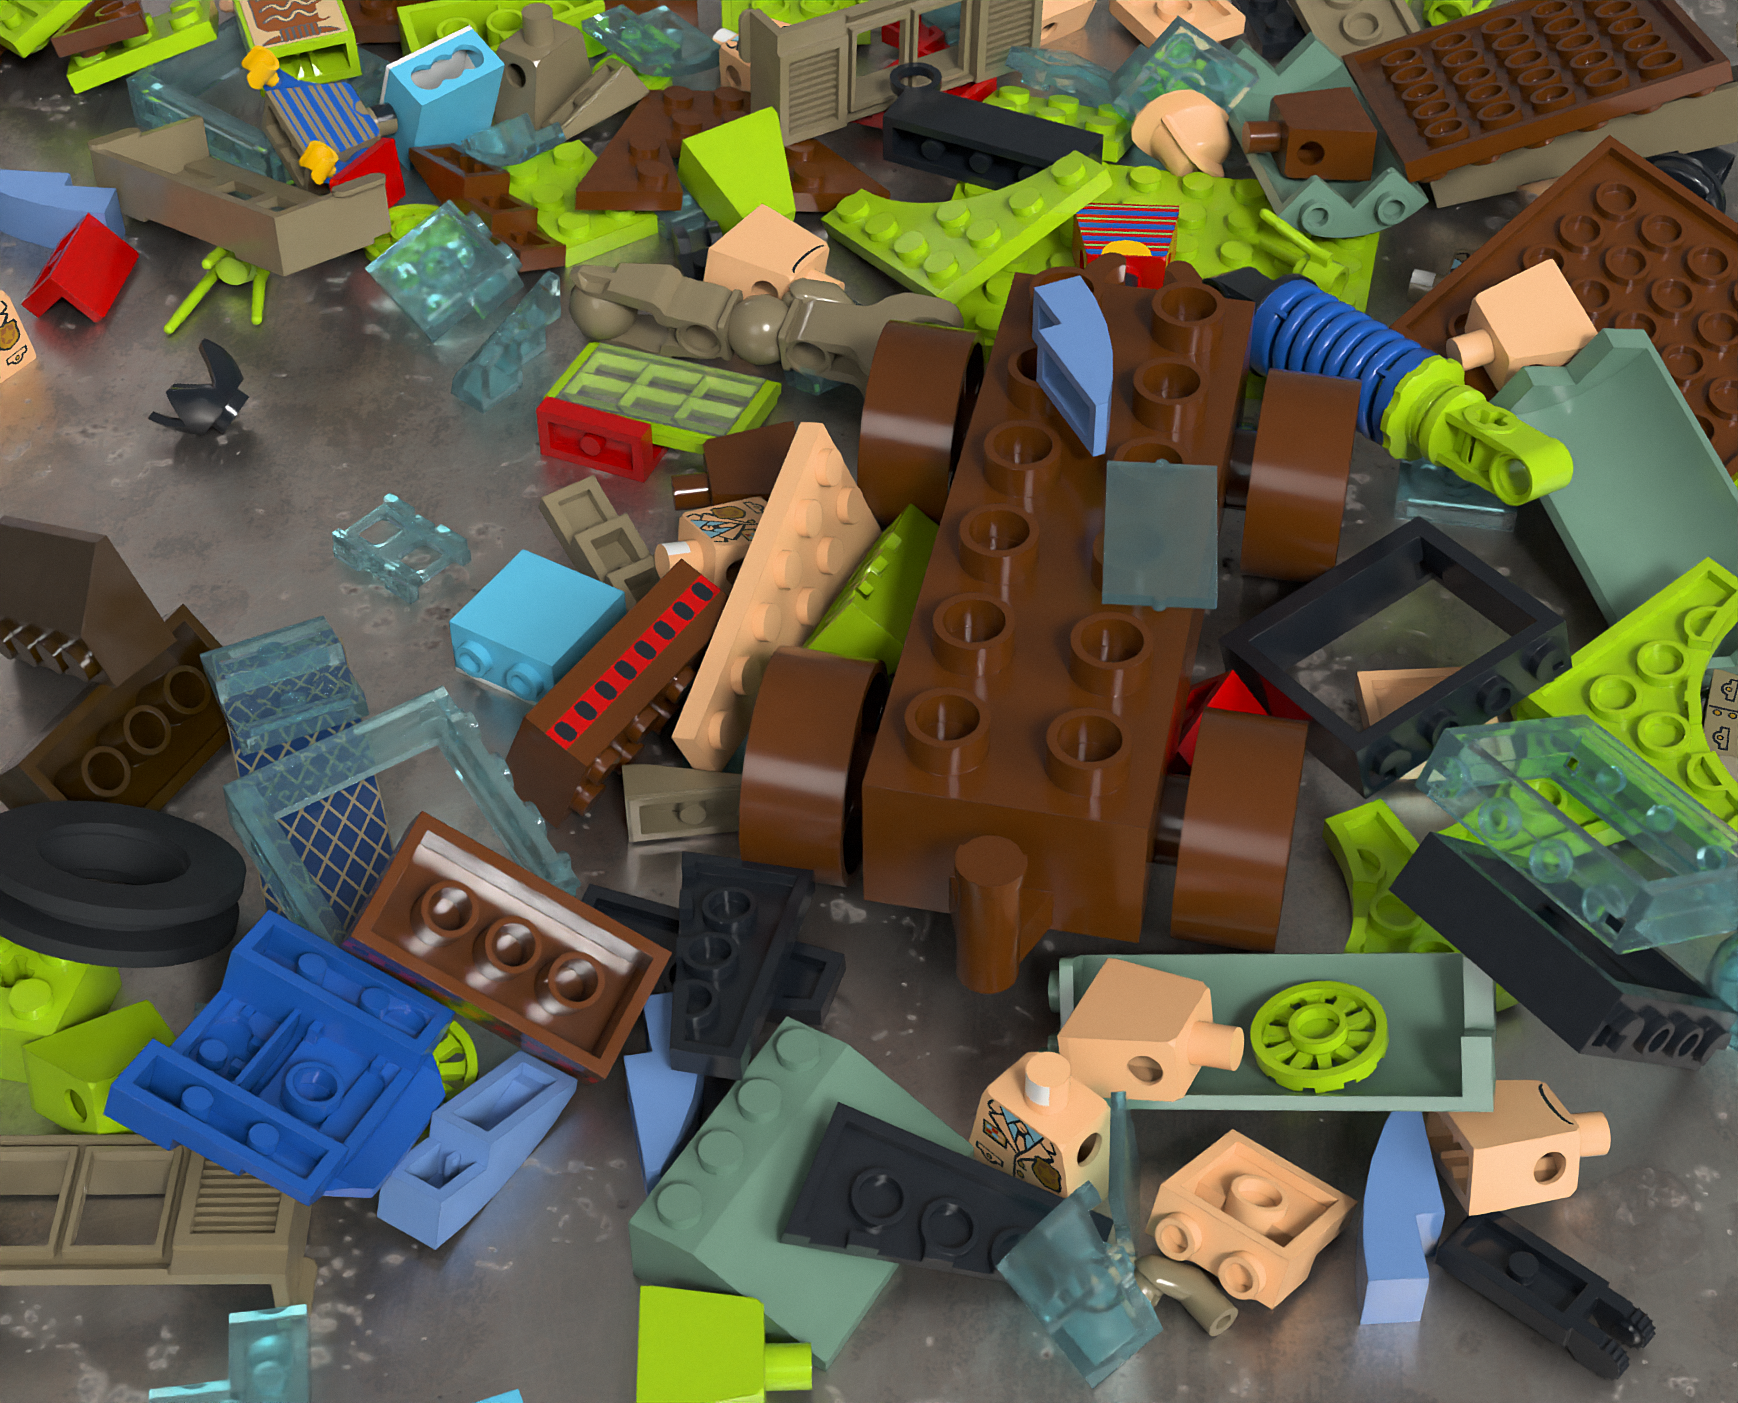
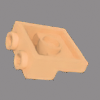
[1145,1129,1358,1309]

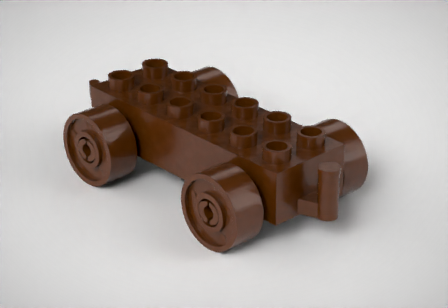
[739,252,1362,994]

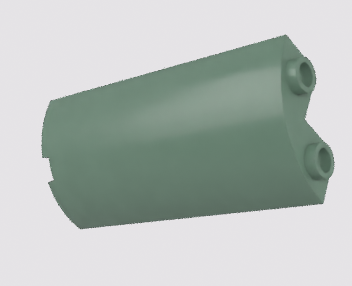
[1204,31,1429,238]
[1489,328,1738,702]
[1038,952,1497,1112]

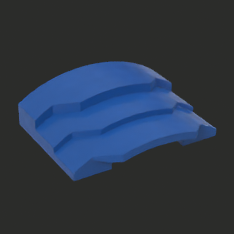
[103,909,455,1206]

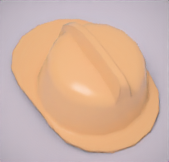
[1131,90,1232,177]

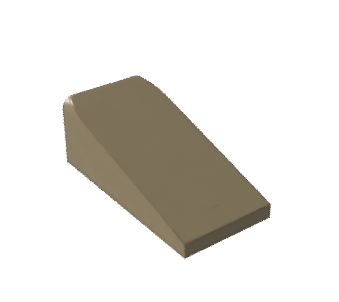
[540,58,650,144]
[622,764,742,842]

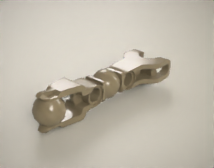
[569,262,964,398]

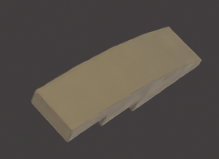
[538,475,660,613]

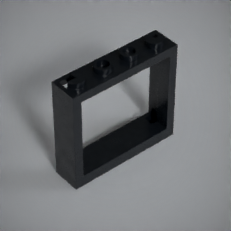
[1218,516,1572,799]
[1388,831,1738,1070]

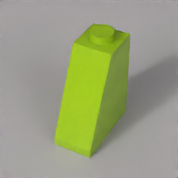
[677,106,796,236]

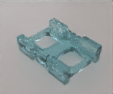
[332,493,471,604]

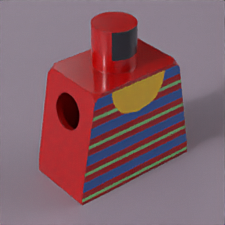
[1072,203,1179,290]

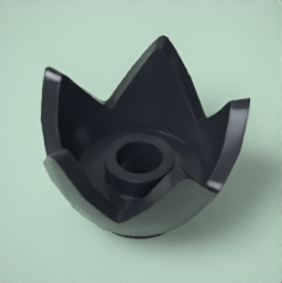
[147,338,249,435]

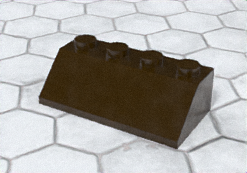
[0,515,177,688]
[0,604,234,812]

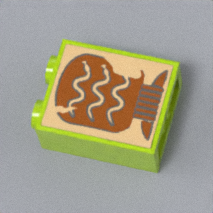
[232,0,362,97]

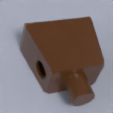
[1242,87,1377,181]
[671,421,796,511]

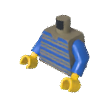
[241,45,398,195]

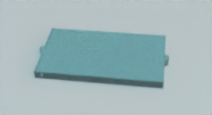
[1102,459,1218,611]

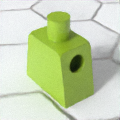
[21,999,177,1135]
[636,1285,812,1403]

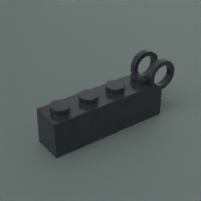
[883,62,1104,191]

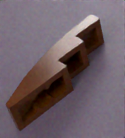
[409,143,566,272]

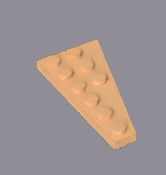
[671,422,883,772]

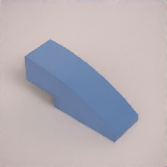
[0,169,126,249]
[1032,275,1113,457]
[624,992,705,1198]
[377,1050,578,1250]
[1355,1111,1445,1325]

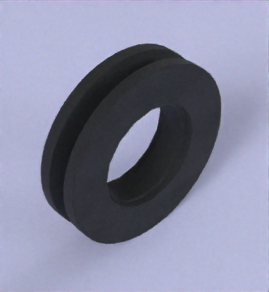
[0,801,247,968]

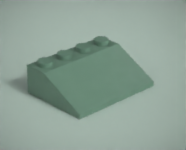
[628,1016,974,1372]

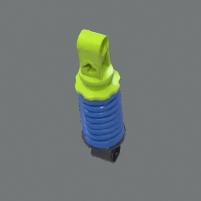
[1202,266,1573,506]

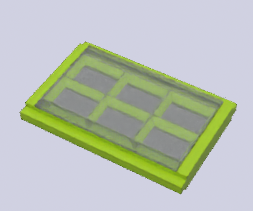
[543,342,782,455]

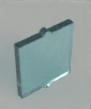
[1108,1091,1141,1272]

